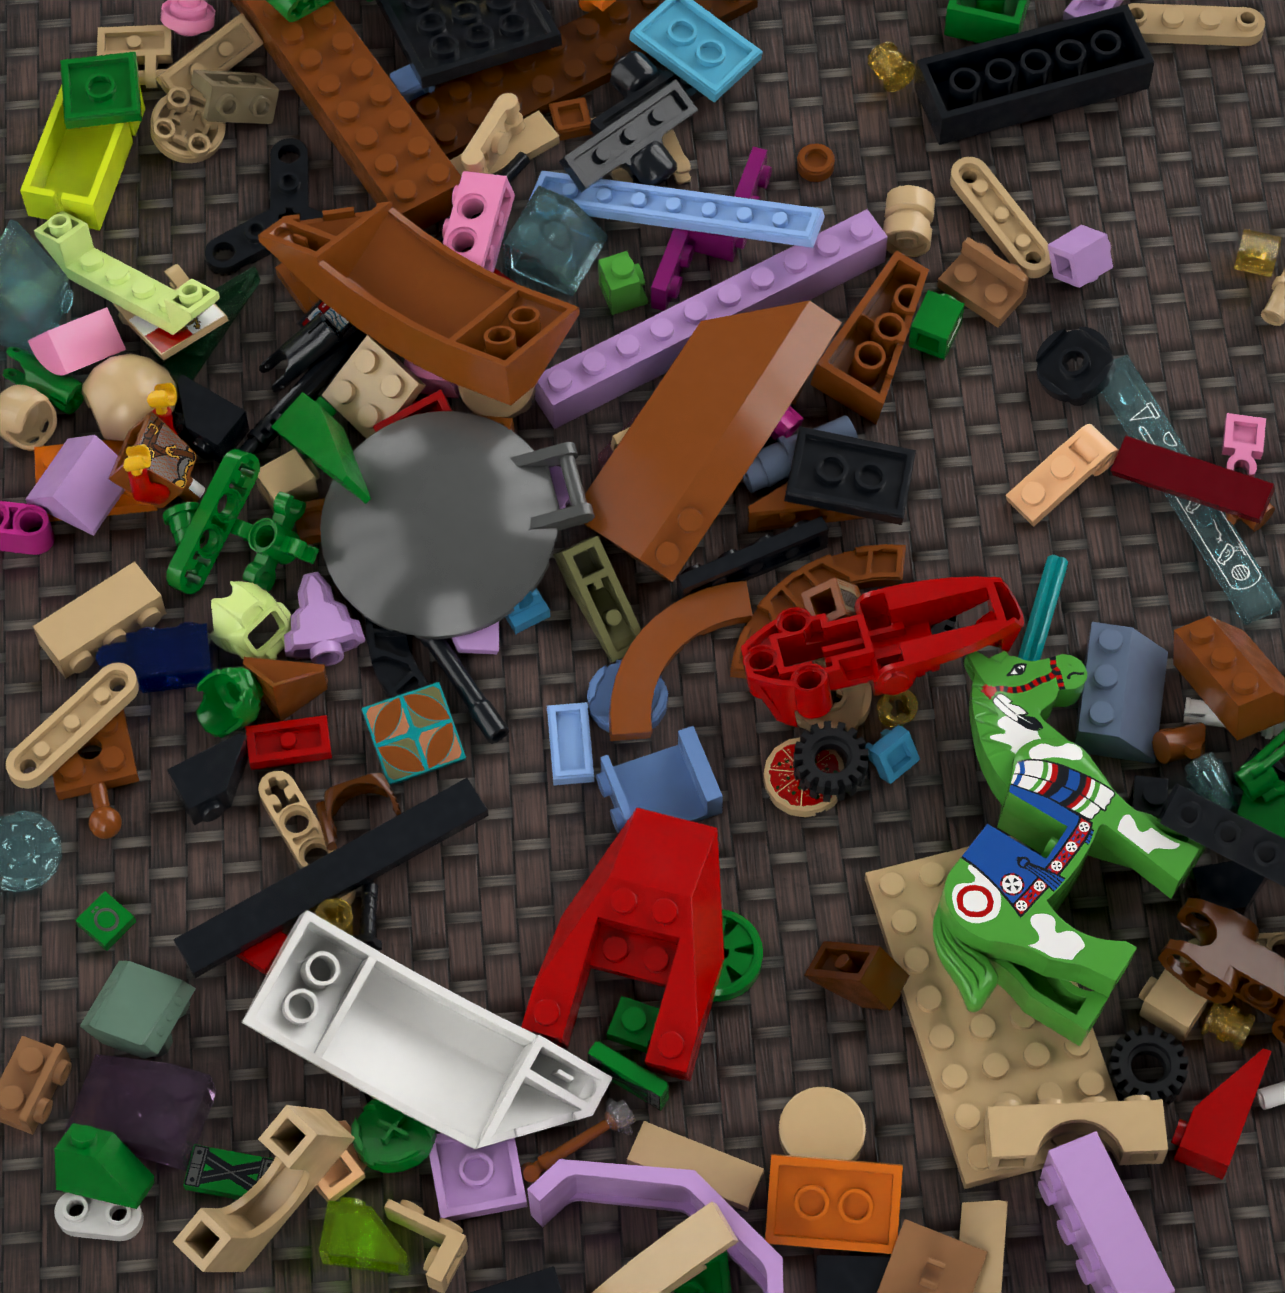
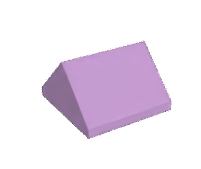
[25,435,125,536]

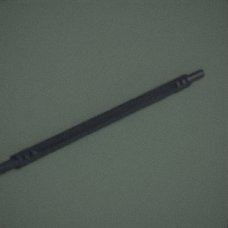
[239,152,530,470]

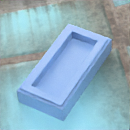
[547,702,594,786]

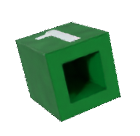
[909,290,965,360]

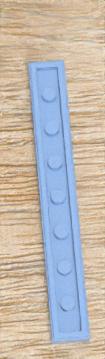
[529,170,825,248]

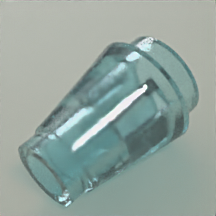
[1184,752,1238,810]

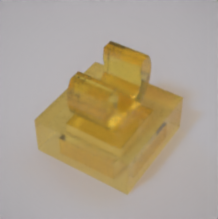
[1234,229,1282,277]

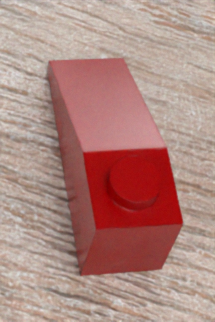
[1171,1048,1272,1179]

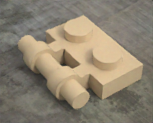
[97,25,173,88]

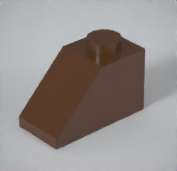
[804,941,910,1011]

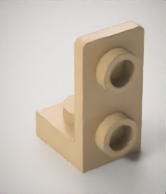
[384,1199,468,1293]

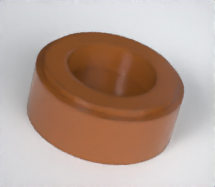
[797,144,835,182]

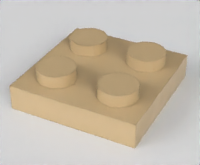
[322,335,426,439]

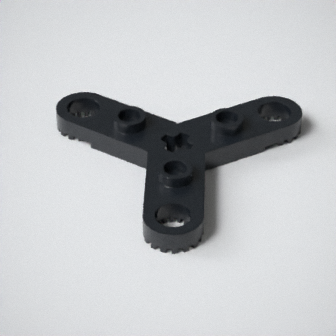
[205,138,323,276]

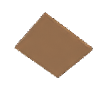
[877,1219,988,1293]

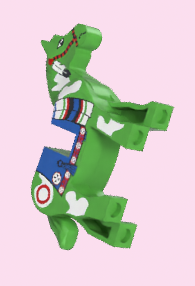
[933,651,1206,1046]

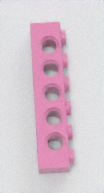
[404,171,515,398]

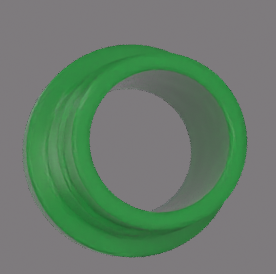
[162,502,205,548]

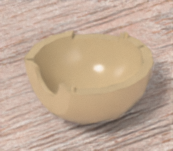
[82,353,180,441]

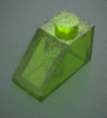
[319,1197,410,1276]

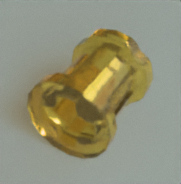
[876,690,918,728]
[316,898,353,936]

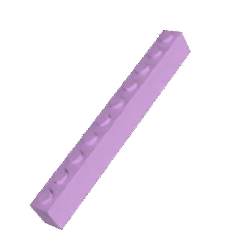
[535,209,888,429]

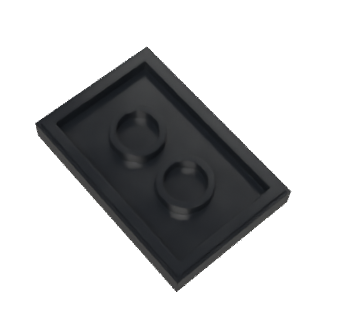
[784,426,916,525]

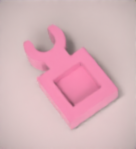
[1221,413,1266,477]

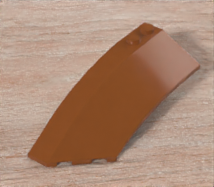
[258,201,580,406]
[584,300,842,583]

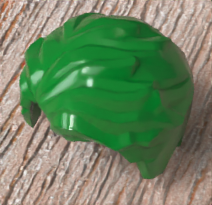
[196,667,264,738]

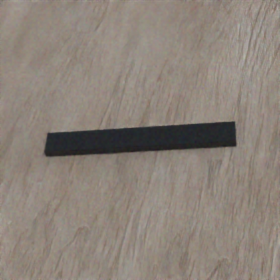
[173,778,488,978]

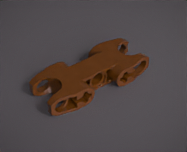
[1158,898,1285,1044]

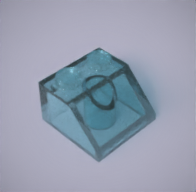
[503,186,607,297]

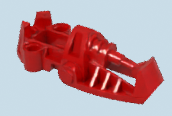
[740,576,1024,728]

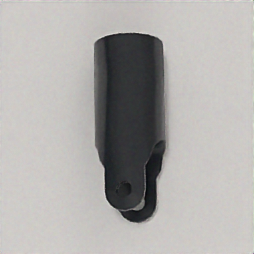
[259,312,343,392]

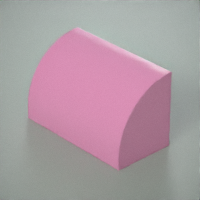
[28,307,126,375]

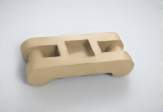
[461,93,525,174]

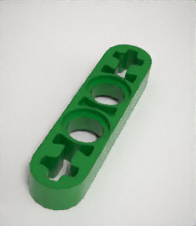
[166,449,260,594]

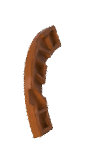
[730,544,906,679]
[609,581,753,741]

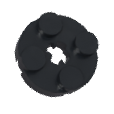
[1036,327,1116,406]

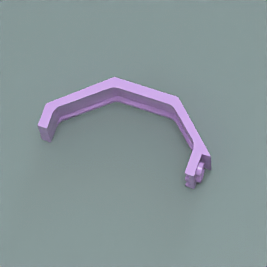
[527,1159,783,1293]

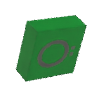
[75,891,136,951]

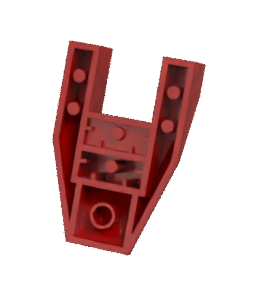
[521,808,725,1082]

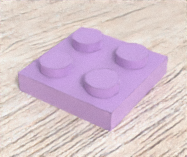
[429,1133,528,1222]

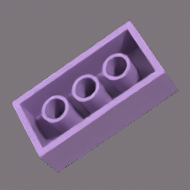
[1038,1131,1175,1293]

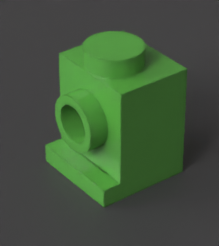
[598,251,648,315]

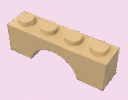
[984,1095,1168,1170]

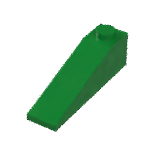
[271,392,371,504]

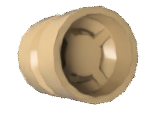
[883,185,935,257]

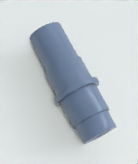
[742,415,858,493]

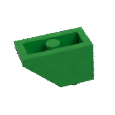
[54,1123,155,1209]

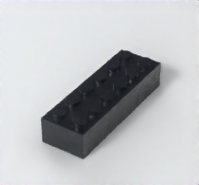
[914,4,1154,145]

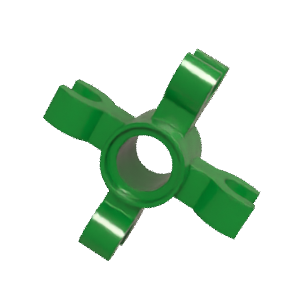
[230,491,319,591]

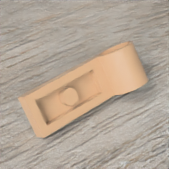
[1006,424,1119,527]

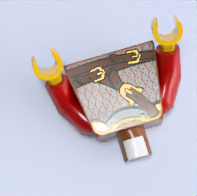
[108,383,205,508]

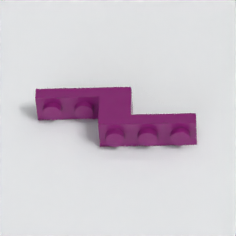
[651,146,772,311]

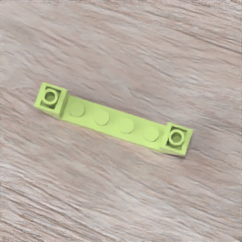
[34,211,220,335]

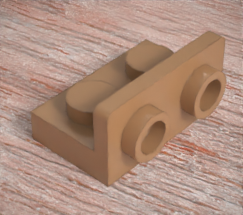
[937,237,1029,328]
[0,1036,72,1135]

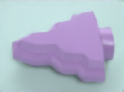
[284,572,365,667]

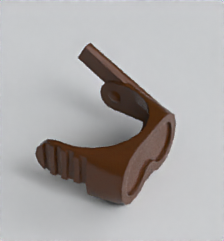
[316,773,402,851]

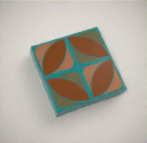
[361,682,466,786]

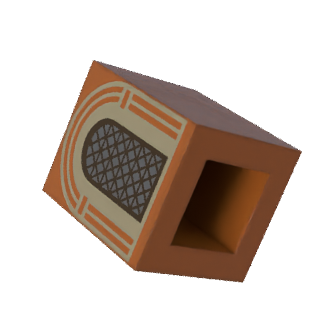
[801,577,861,621]

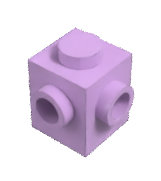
[1048,225,1113,288]

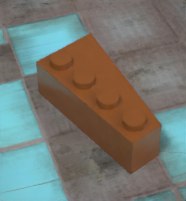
[810,250,929,424]

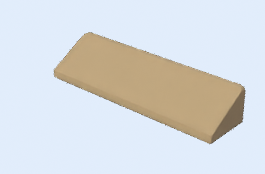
[959,1200,1008,1293]

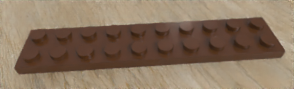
[408,0,758,160]

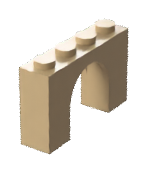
[173,1105,355,1272]

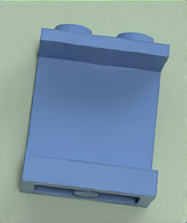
[596,726,723,833]

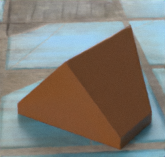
[243,657,328,721]

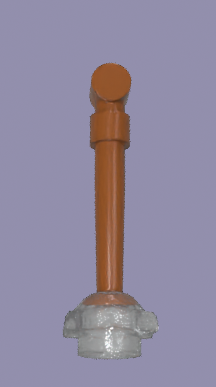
[521,1097,636,1182]

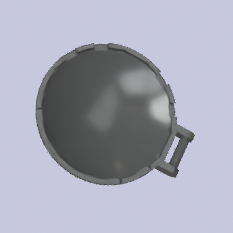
[320,411,595,639]

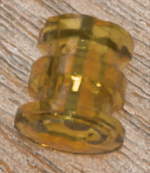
[867,41,916,92]
[1200,1002,1256,1050]

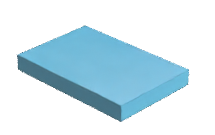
[629,0,763,103]

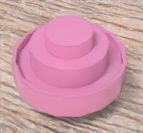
[160,0,216,36]

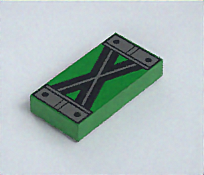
[588,1041,669,1111]
[183,1144,274,1200]

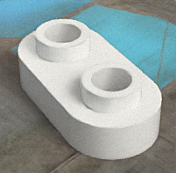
[54,1193,144,1241]

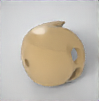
[0,384,57,451]

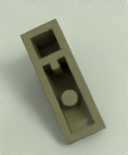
[553,536,641,663]

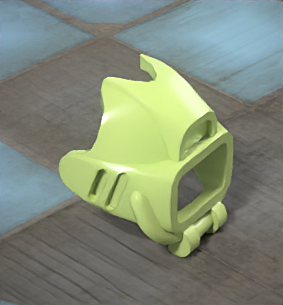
[209,581,291,660]

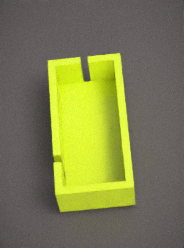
[20,84,145,231]

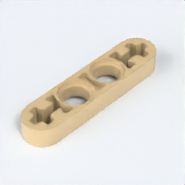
[258,771,356,911]

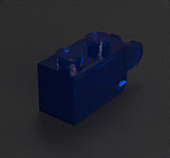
[95,622,214,693]

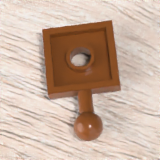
[52,709,139,839]

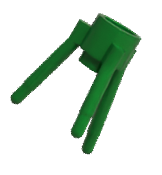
[1234,728,1285,803]

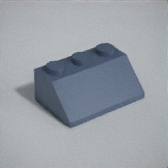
[1074,622,1168,764]

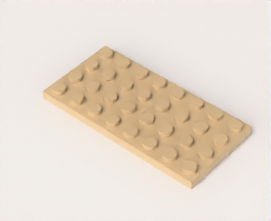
[865,836,1118,1189]

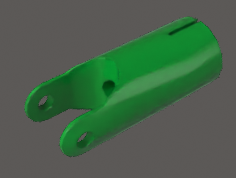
[2,346,84,415]

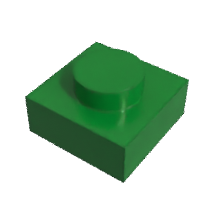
[607,996,659,1053]

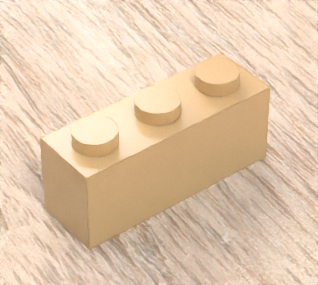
[33,561,167,679]

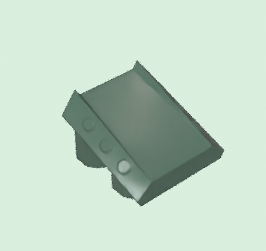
[80,961,196,1059]

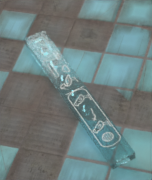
[1102,355,1282,625]

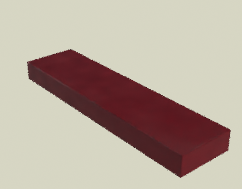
[1111,435,1275,524]

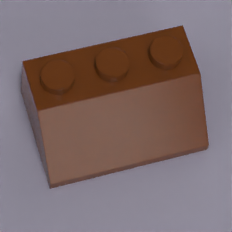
[1173,616,1285,741]

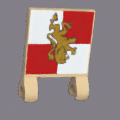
[113,264,229,361]

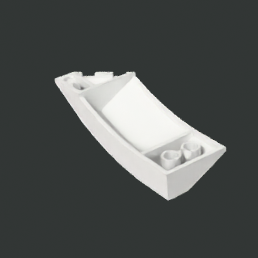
[241,910,613,1149]

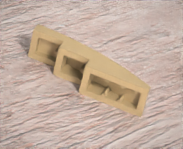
[592,1202,739,1293]

